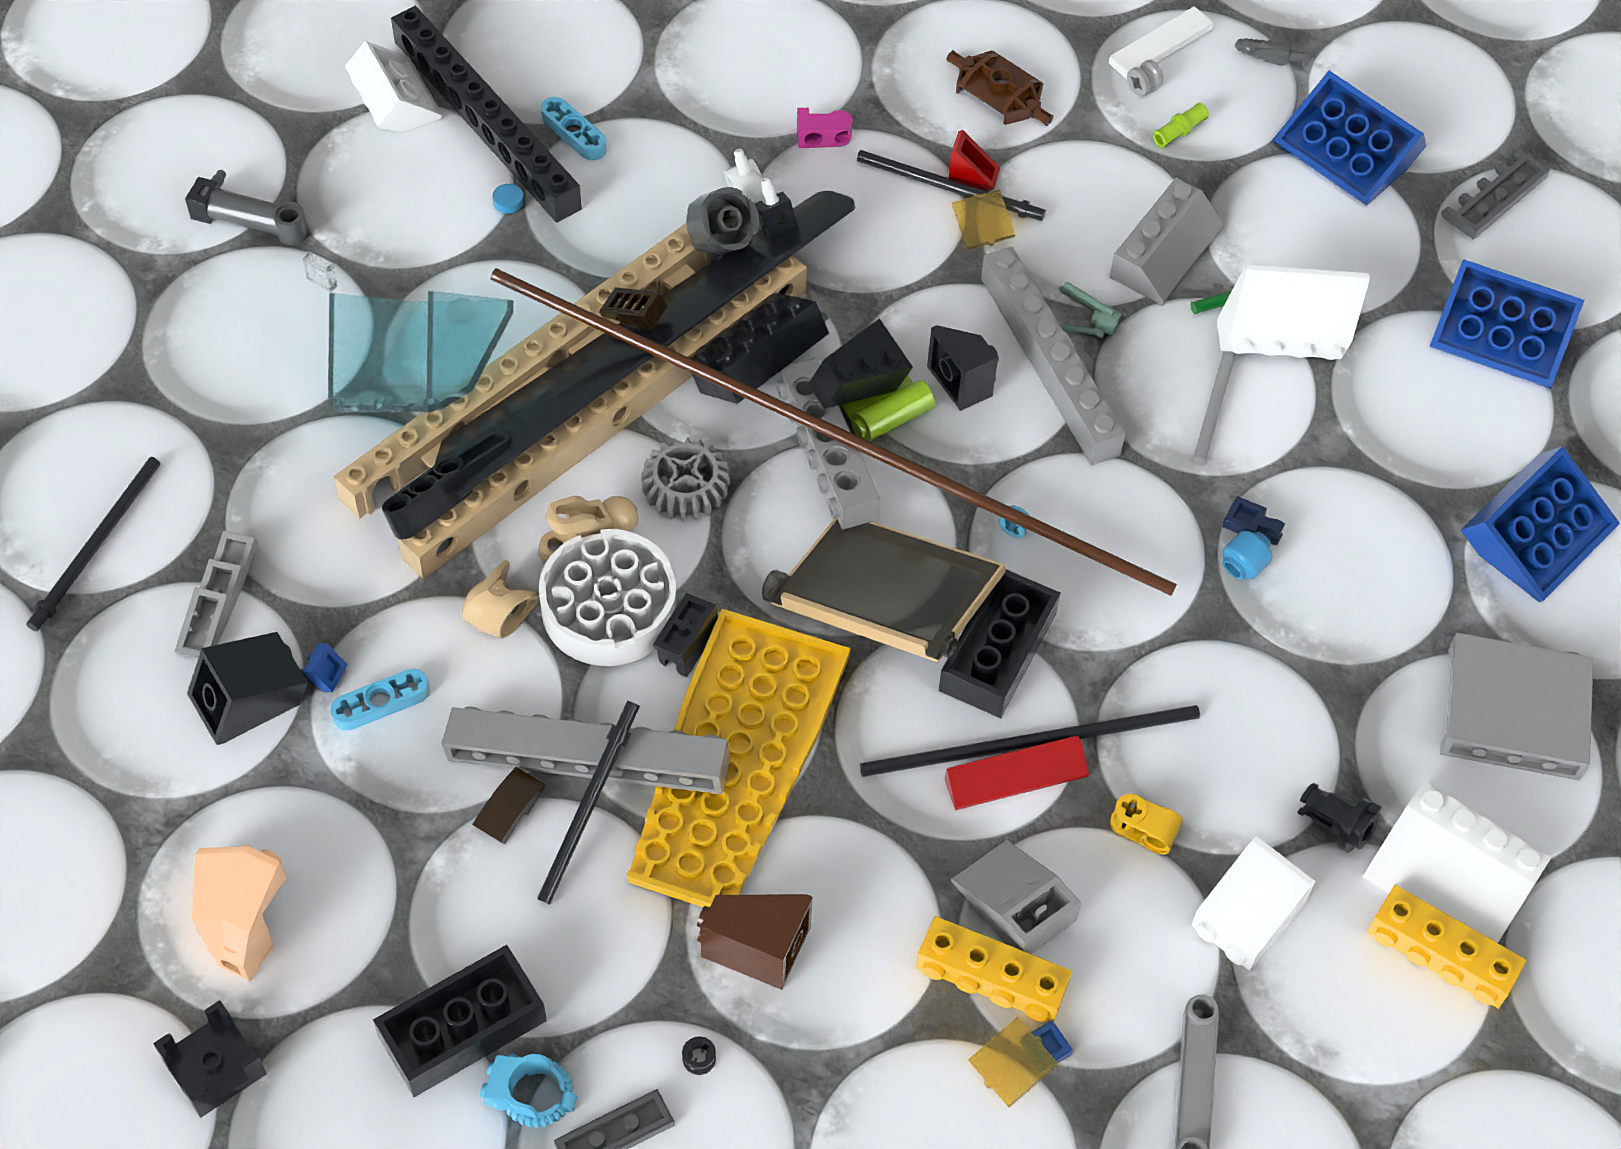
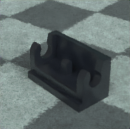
[653,593,718,677]

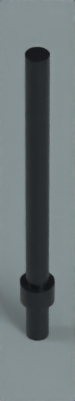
[537,700,640,905]

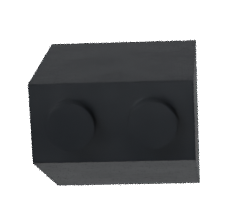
[187,632,308,745]

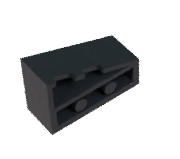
[808,318,913,409]

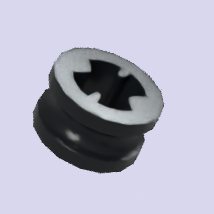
[682,1036,716,1075]

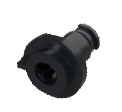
[1297,783,1382,853]

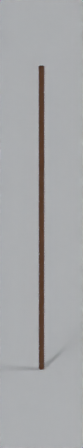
[491,268,1177,596]

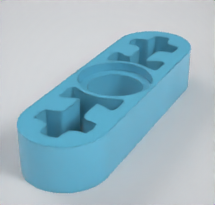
[541,97,607,160]
[330,669,429,730]

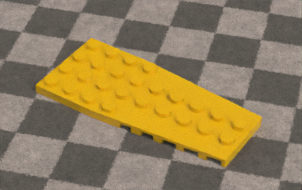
[627,609,851,907]

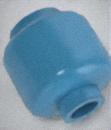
[1222,531,1272,580]

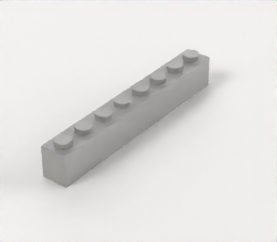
[981,246,1125,466]
[441,706,731,794]

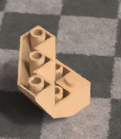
[192,846,287,982]

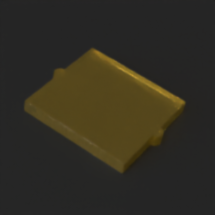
[952,190,1015,250]
[968,1017,1059,1108]

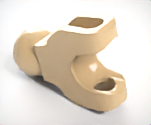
[538,495,639,562]

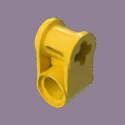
[1110,793,1183,854]

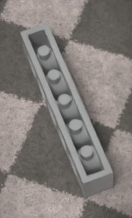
[776,358,880,529]

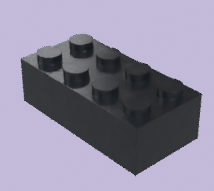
[691,293,829,404]
[938,569,1061,719]
[373,944,547,1097]

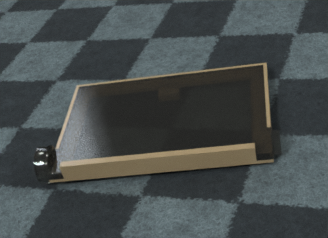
[762,517,1006,662]

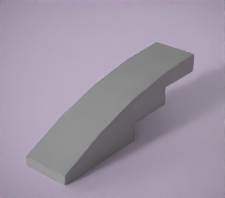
[174,531,258,658]

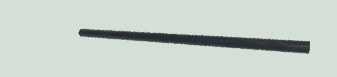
[860,705,1200,777]

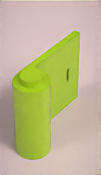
[840,375,935,441]

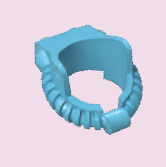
[480,1053,577,1128]

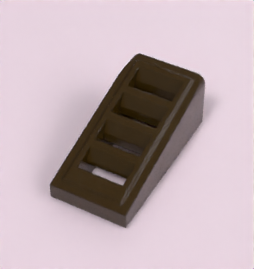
[599,287,668,331]

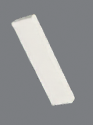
[1109,6,1214,79]

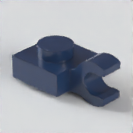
[1222,496,1285,545]

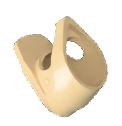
[462,560,540,638]

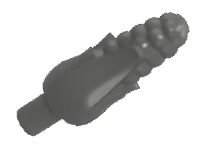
[1235,38,1305,66]

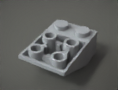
[951,840,1081,954]

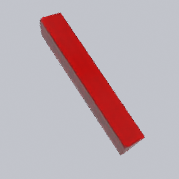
[945,736,1089,810]

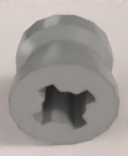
[1127,60,1164,96]

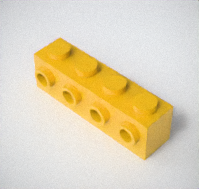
[1367,884,1527,1009]
[916,916,1073,1022]

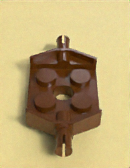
[946,50,1054,126]

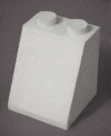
[1192,836,1315,971]

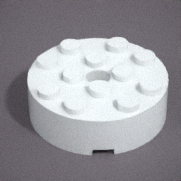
[539,529,677,666]

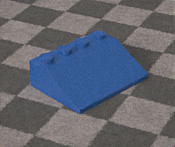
[1272,70,1427,206]
[1429,259,1585,389]
[1460,446,1620,602]

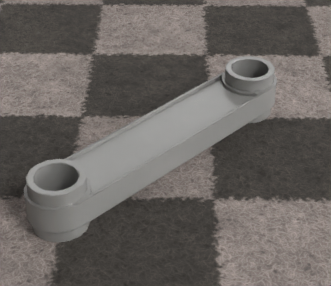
[1173,994,1219,1149]

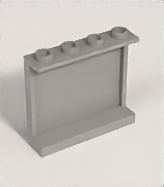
[1440,632,1594,781]

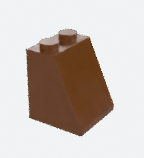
[697,894,813,990]

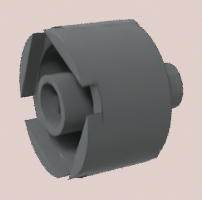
[686,187,759,255]

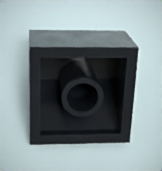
[927,325,999,411]

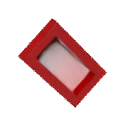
[949,130,1000,191]

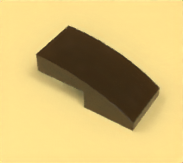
[472,767,546,844]

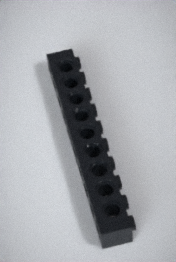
[391,5,582,223]

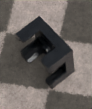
[153,1000,267,1118]

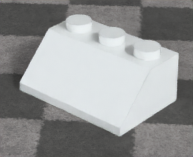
[345,40,443,133]

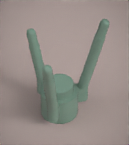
[1060,282,1122,339]

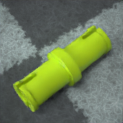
[1152,102,1209,148]

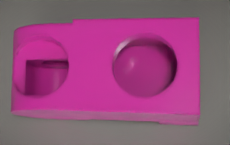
[797,107,853,148]

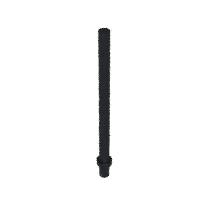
[857,150,1046,221]
[26,457,161,631]

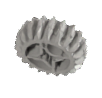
[641,437,730,522]

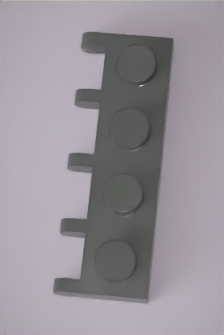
[1441,149,1550,240]

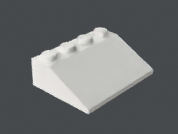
[1217,264,1370,360]
[1363,780,1552,943]

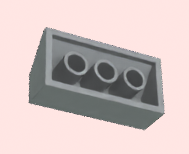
[1109,178,1224,305]

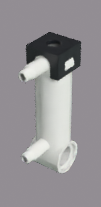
[723,149,798,238]

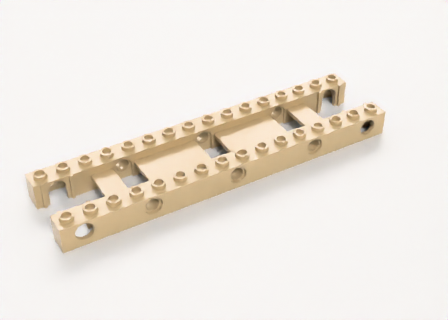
[333,223,807,579]

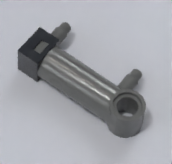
[185,170,308,245]

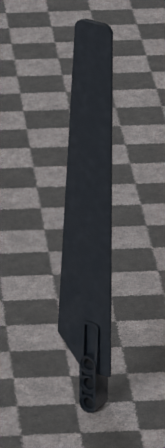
[382,191,856,539]

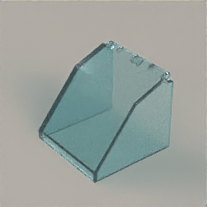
[328,291,514,413]

